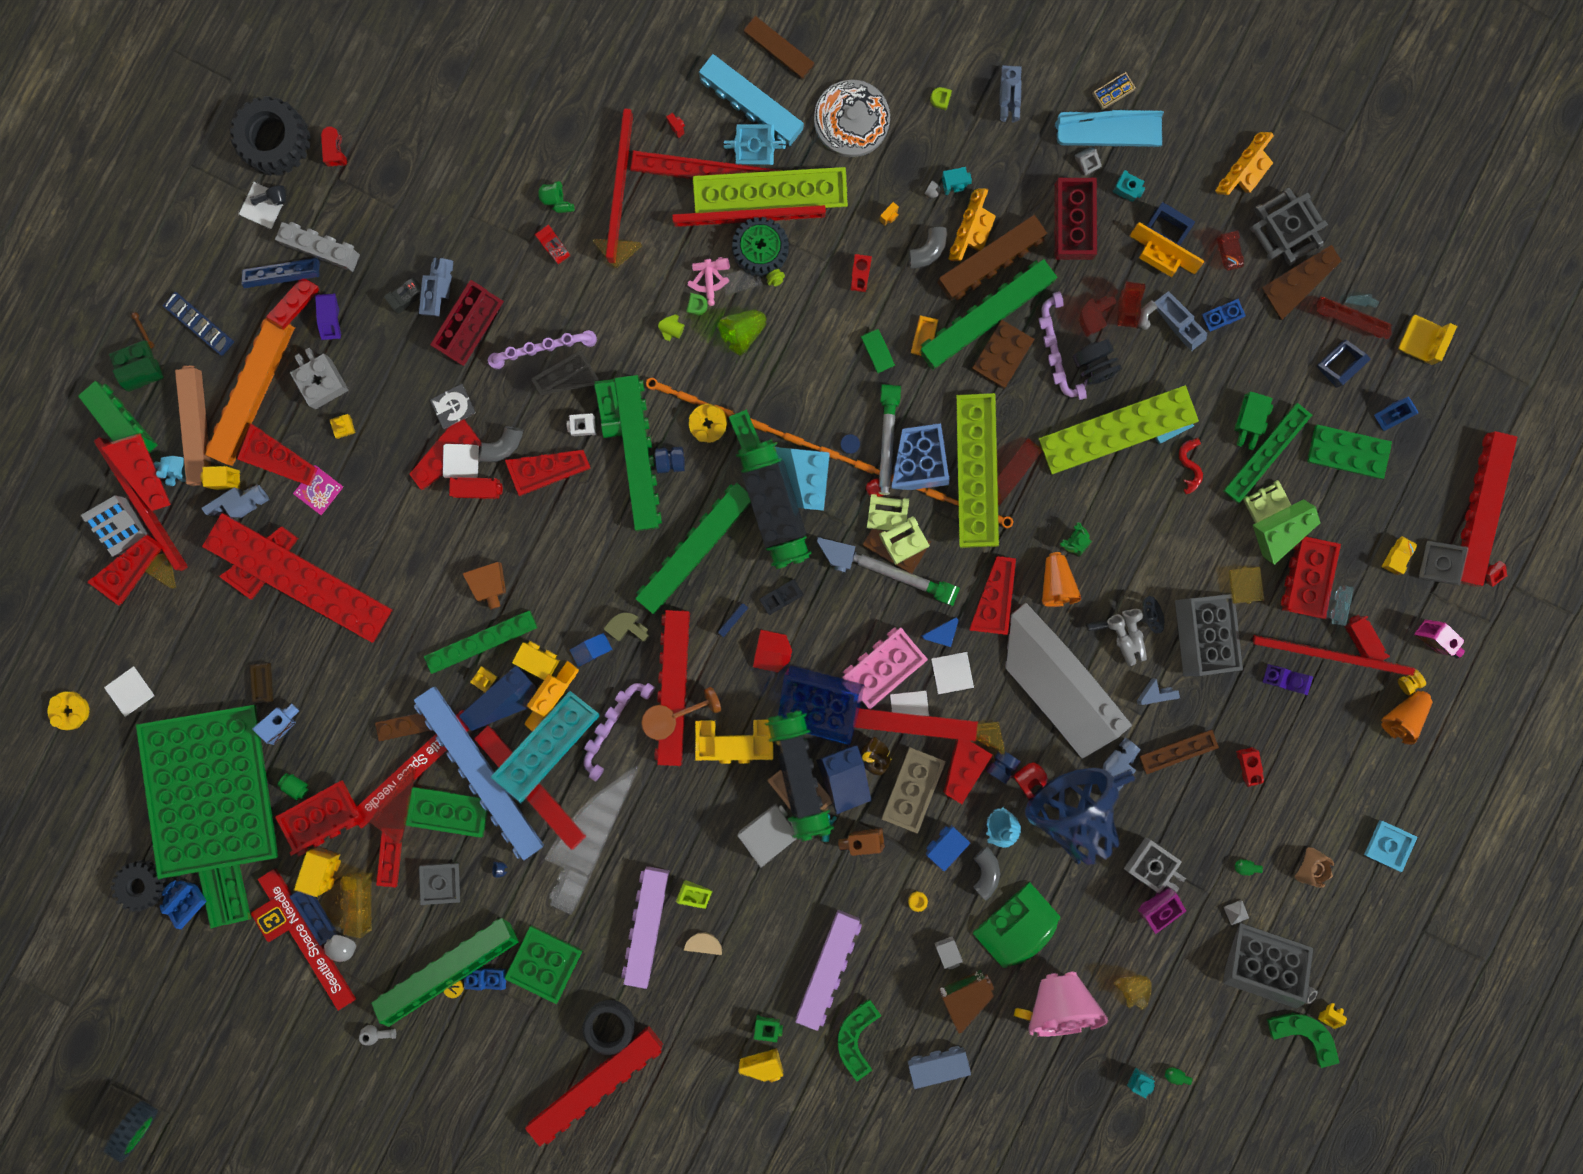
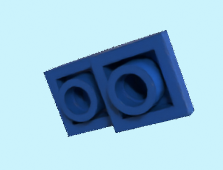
[1202,299,1246,332]
[464,968,506,990]

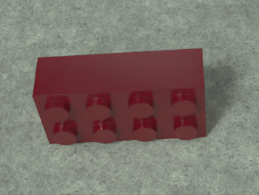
[1054,178,1097,260]

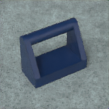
[1147,202,1195,246]
[1317,339,1371,388]

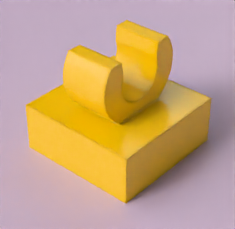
[330,414,355,439]
[470,666,498,692]
[1318,1003,1347,1029]

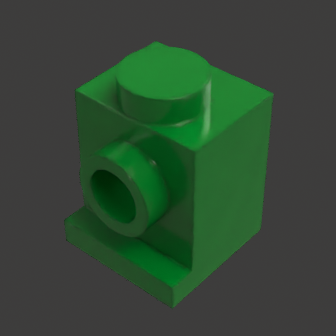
[754,1015,783,1042]

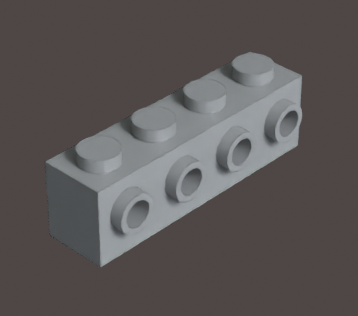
[275,222,360,272]

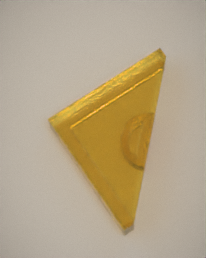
[593,239,643,268]
[145,554,176,588]
[976,722,1005,754]

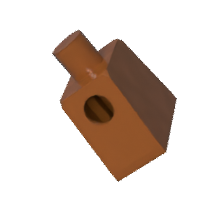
[463,562,506,610]
[838,828,885,855]

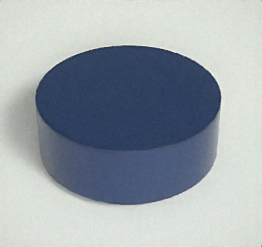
[841,434,860,454]

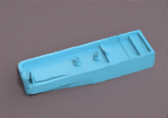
[1055,110,1164,147]

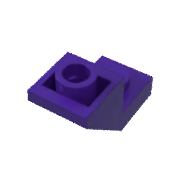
[316,294,341,340]
[1263,664,1313,695]

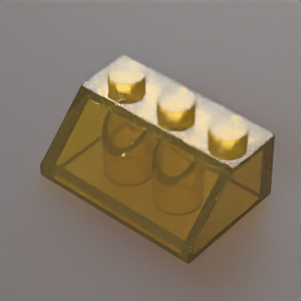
[340,873,372,938]

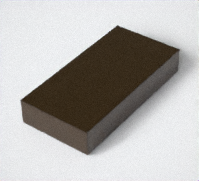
[249,663,273,703]

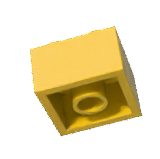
[294,847,341,897]

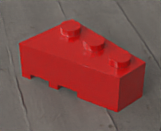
[943,739,992,804]

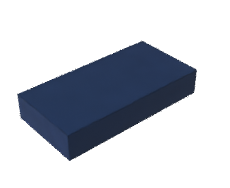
[718,604,748,637]

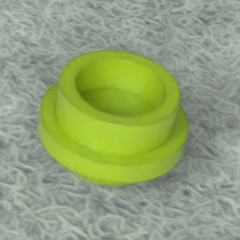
[766,269,785,286]

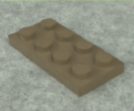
[881,747,946,834]

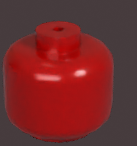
[866,479,884,497]

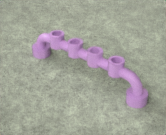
[1039,291,1087,400]
[488,331,597,369]
[584,683,655,782]

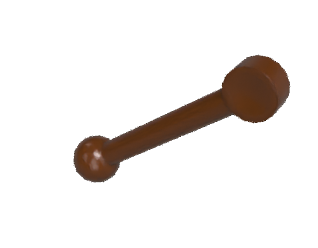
[131,312,154,349]

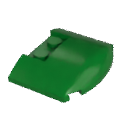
[972,882,1061,968]

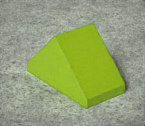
[676,880,712,909]

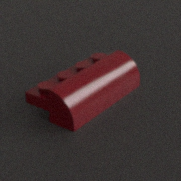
[430,279,504,366]

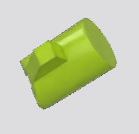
[658,314,684,341]

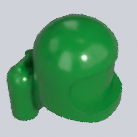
[538,181,574,213]

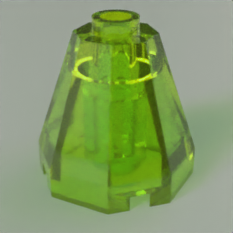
[718,309,767,356]

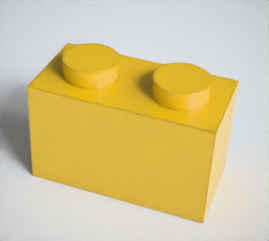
[200,466,240,490]
[512,641,560,680]

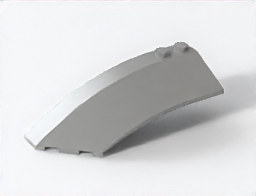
[1005,603,1132,758]

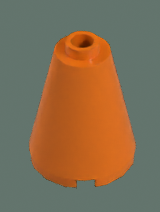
[1042,552,1081,607]
[1381,691,1433,745]

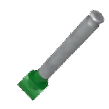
[879,384,901,495]
[852,552,960,606]

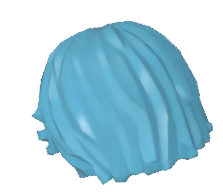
[986,807,1021,847]

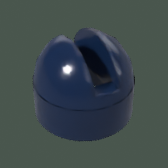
[492,862,507,878]

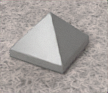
[1224,900,1249,925]

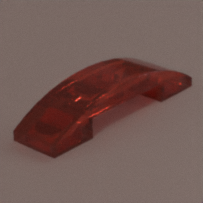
[997,438,1043,507]

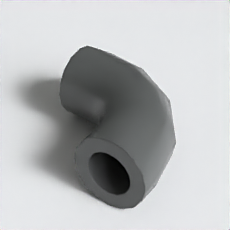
[909,227,947,269]
[479,426,523,462]
[973,846,1001,901]

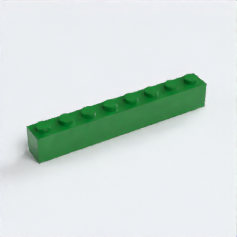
[919,259,1058,371]
[615,375,662,531]
[636,483,751,614]
[372,918,519,1027]

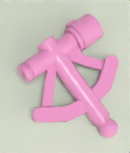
[688,257,730,306]

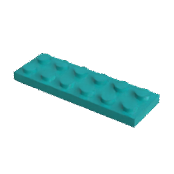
[491,691,599,803]

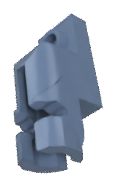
[999,66,1022,122]
[419,258,454,316]
[202,485,269,518]
[1103,738,1140,790]

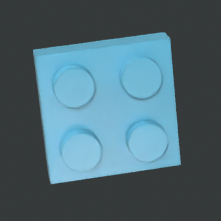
[1364,820,1418,872]

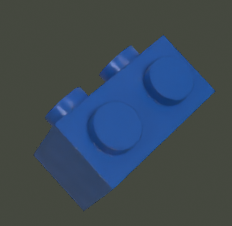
[926,825,970,872]

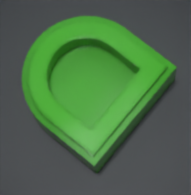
[687,293,708,315]

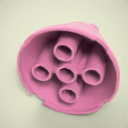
[1029,972,1108,1037]

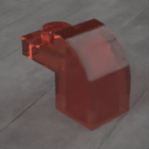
[1117,282,1145,328]
[1079,296,1117,337]

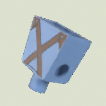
[253,703,299,745]

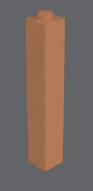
[175,366,211,486]

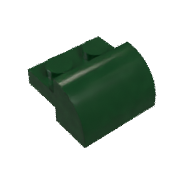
[109,340,164,392]

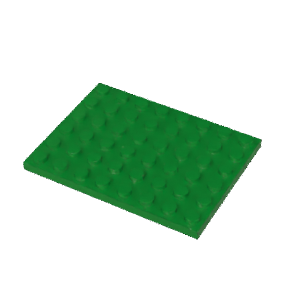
[136,705,278,879]

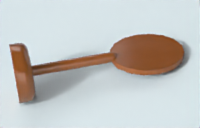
[641,687,721,740]

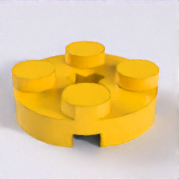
[689,404,728,443]
[48,692,89,730]

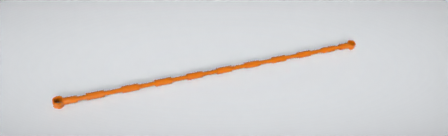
[646,378,1013,528]

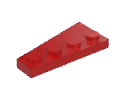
[410,419,481,490]
[237,424,318,486]
[101,433,170,511]
[505,450,591,496]
[219,527,299,599]
[88,535,163,606]
[969,556,1016,635]

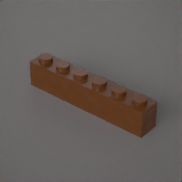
[938,215,1047,301]

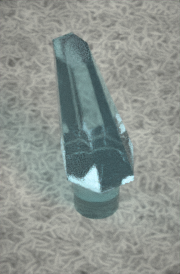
[1346,294,1379,308]

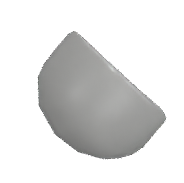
[324,935,356,962]

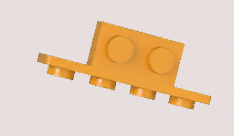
[1215,132,1274,195]
[948,188,996,261]
[1130,222,1204,277]
[525,661,579,732]

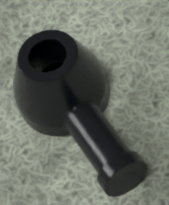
[250,185,286,206]

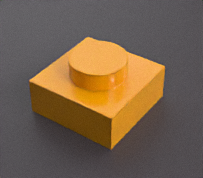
[879,202,899,226]

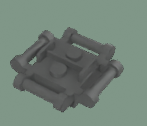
[1249,188,1328,266]

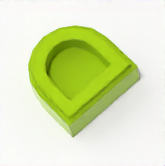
[930,87,952,110]

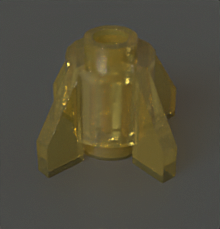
[1114,975,1152,1010]

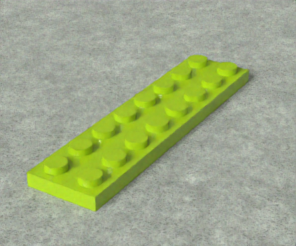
[693,167,848,213]
[1039,385,1199,475]
[957,393,999,548]

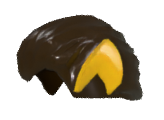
[861,737,892,775]

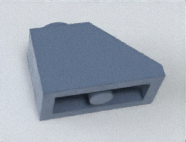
[817,538,855,572]

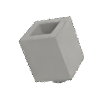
[934,936,963,969]

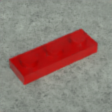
[266,279,319,330]
[376,827,403,888]

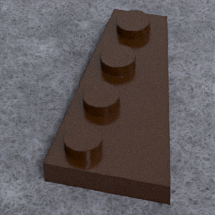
[1262,245,1341,320]

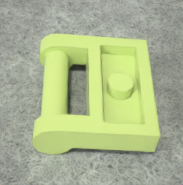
[867,494,909,533]
[879,516,930,565]

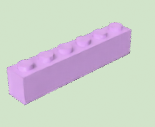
[622,866,669,989]
[796,910,862,1031]

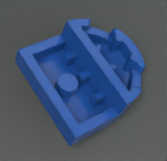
[160,881,207,929]

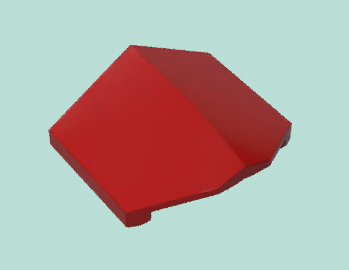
[753,630,792,672]

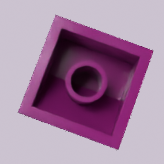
[1137,886,1186,934]

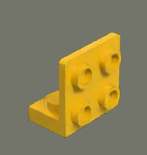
[1398,315,1457,365]

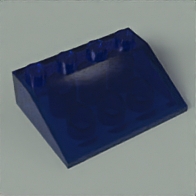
[778,666,864,745]

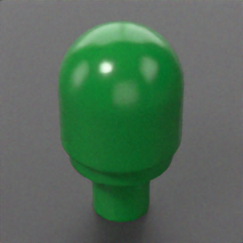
[1234,859,1263,876]
[1165,1067,1193,1085]

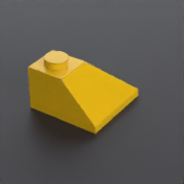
[739,1048,783,1082]

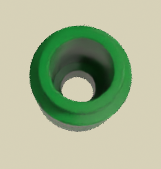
[278,773,309,800]

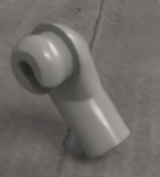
[1137,300,1158,330]

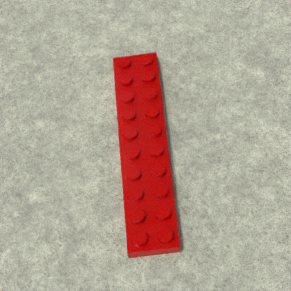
[202,513,393,643]

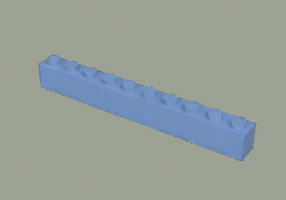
[414,687,544,861]

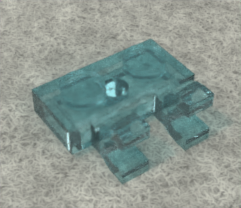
[1326,586,1354,626]

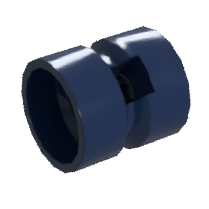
[655,446,685,473]
[985,748,1021,784]

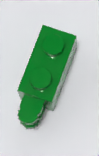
[1234,391,1273,450]

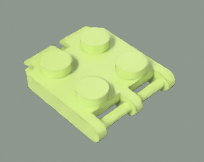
[1243,480,1291,523]

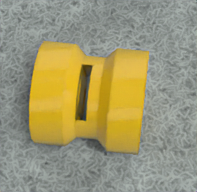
[1397,669,1426,695]

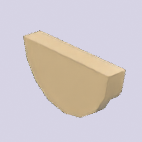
[684,932,722,955]

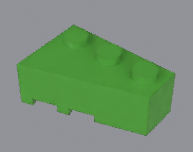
[1253,499,1320,565]

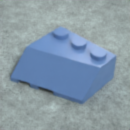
[891,424,949,490]

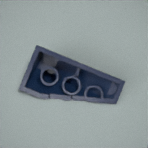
[459,666,538,731]

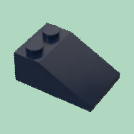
[816,745,871,814]

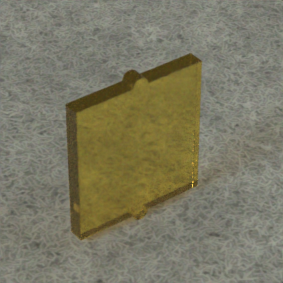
[1229,567,1264,604]

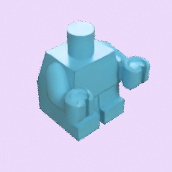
[154,456,186,486]

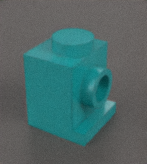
[942,167,972,195]
[1113,170,1145,202]
[1127,1068,1155,1098]

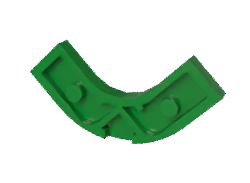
[838,998,881,1082]
[1267,1013,1340,1068]

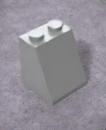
[738,804,797,867]

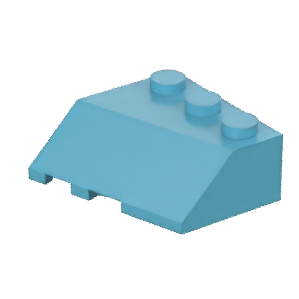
[775,447,830,510]

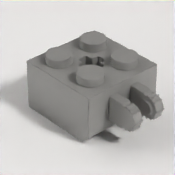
[290,348,349,409]
[1124,837,1186,894]

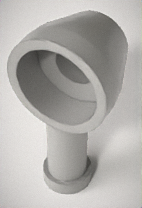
[359,1025,396,1046]

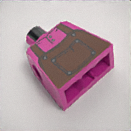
[1414,619,1465,659]

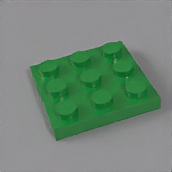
[505,925,583,1004]

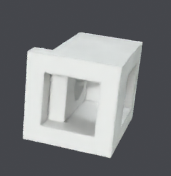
[567,414,596,436]

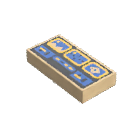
[1092,72,1136,110]

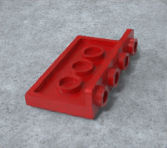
[1281,536,1341,619]
[275,780,362,857]

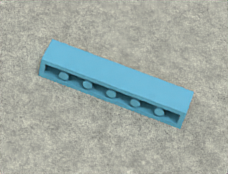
[699,54,804,147]

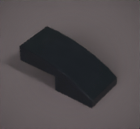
[759,579,804,615]

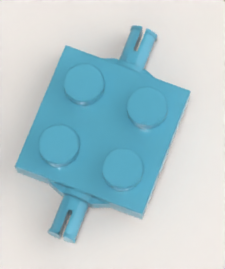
[724,125,786,165]

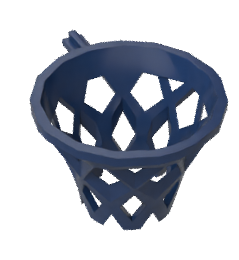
[1025,768,1136,865]

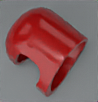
[1013,763,1048,800]

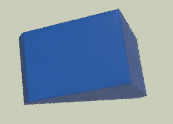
[1374,396,1419,431]
[922,617,958,647]
[570,633,613,667]

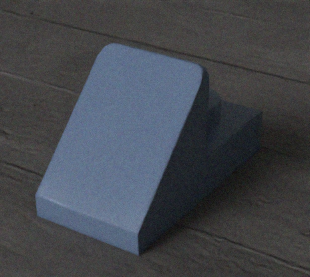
[1137,678,1180,705]

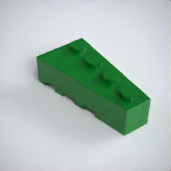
[78,381,158,453]

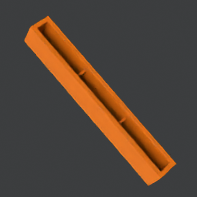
[205,318,295,466]

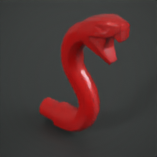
[1179,438,1203,494]

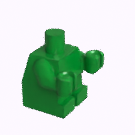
[1059,522,1092,557]

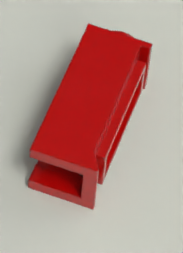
[449,477,503,499]
[1344,614,1390,661]

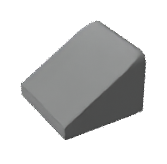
[1075,147,1102,175]

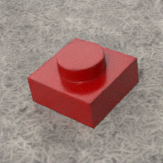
[666,112,685,138]
[1485,560,1507,587]

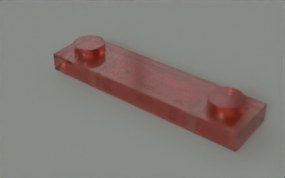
[1317,296,1392,339]

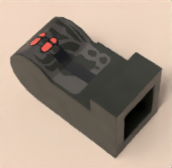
[384,278,422,314]

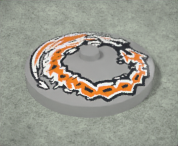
[814,80,890,157]

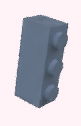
[908,1046,971,1089]

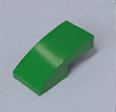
[860,328,895,373]

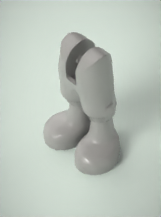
[1107,609,1147,667]

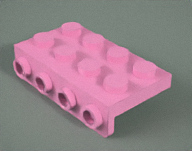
[842,627,928,709]

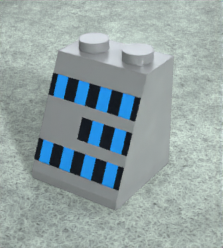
[81,496,153,557]

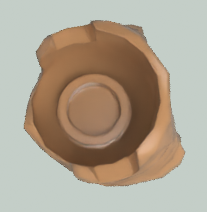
[1295,847,1334,888]

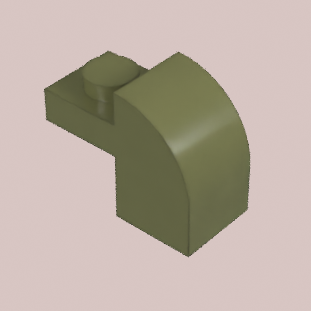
[604,613,650,641]

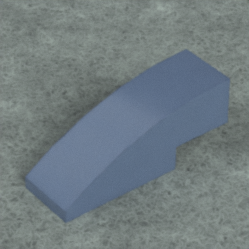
[1155,291,1207,351]

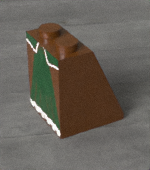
[939,970,994,1034]

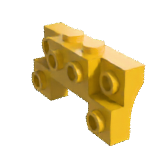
[695,720,773,764]

